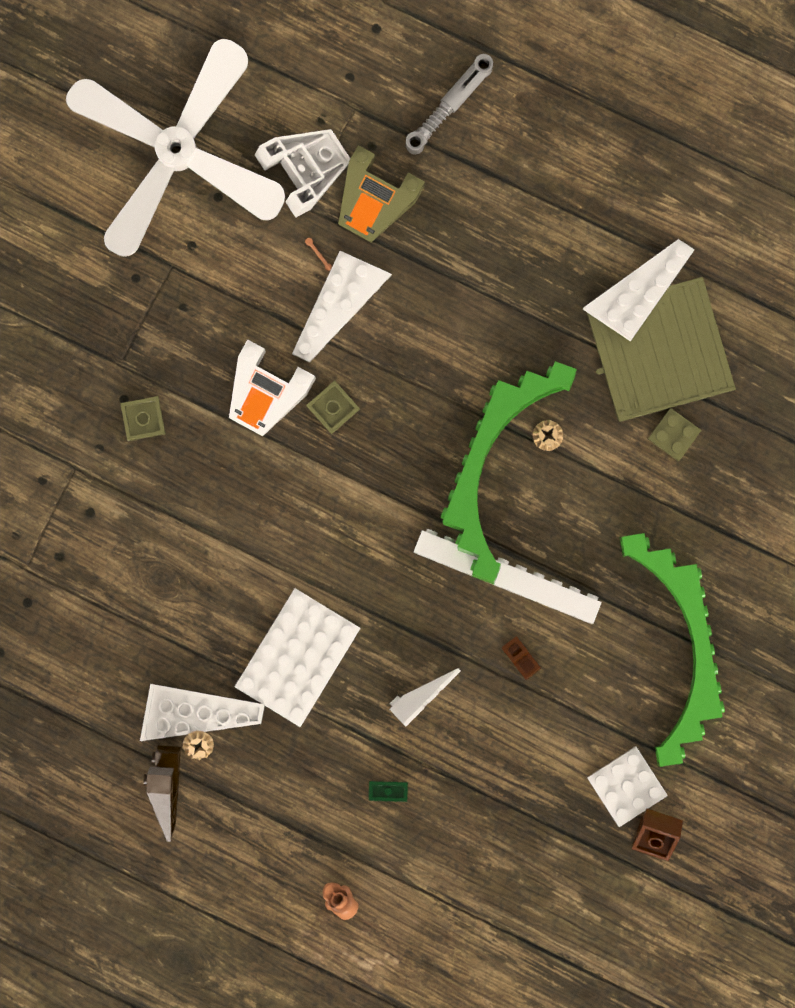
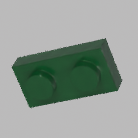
[369,781,408,802]

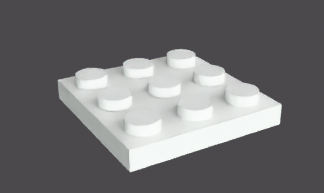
[587,746,668,827]

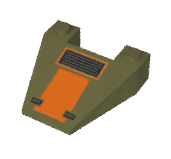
[338,145,425,243]

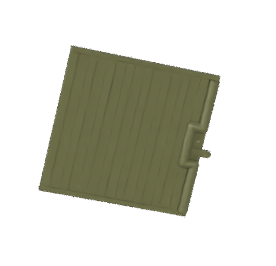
[587,277,736,422]

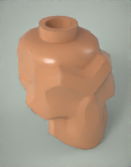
[323,883,358,920]

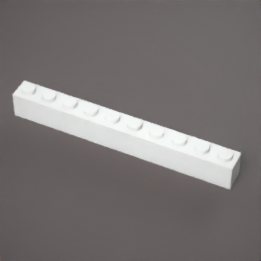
[414,529,602,624]

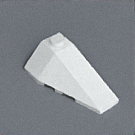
[390,668,460,726]

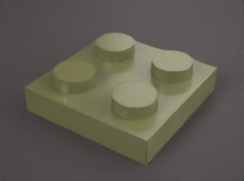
[306,381,360,435]
[120,396,166,441]
[648,408,701,462]

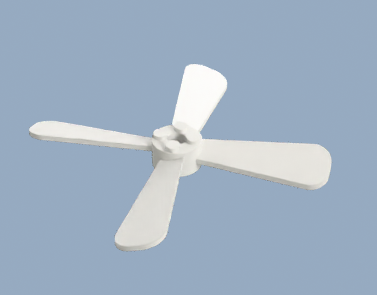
[66,39,285,256]

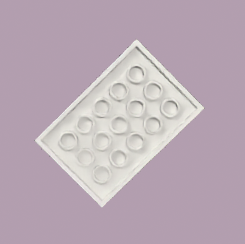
[235,588,360,727]

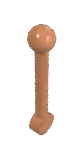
[305,238,332,271]

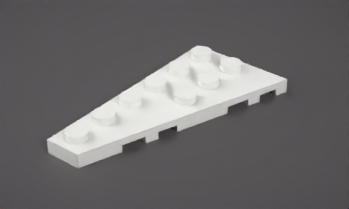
[583,239,694,341]
[292,251,392,362]
[140,684,265,741]

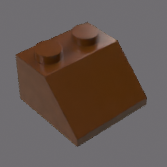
[632,808,683,861]

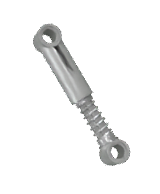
[406,54,493,155]

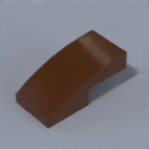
[502,636,541,680]

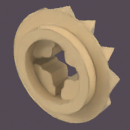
[533,420,563,451]
[183,731,214,761]

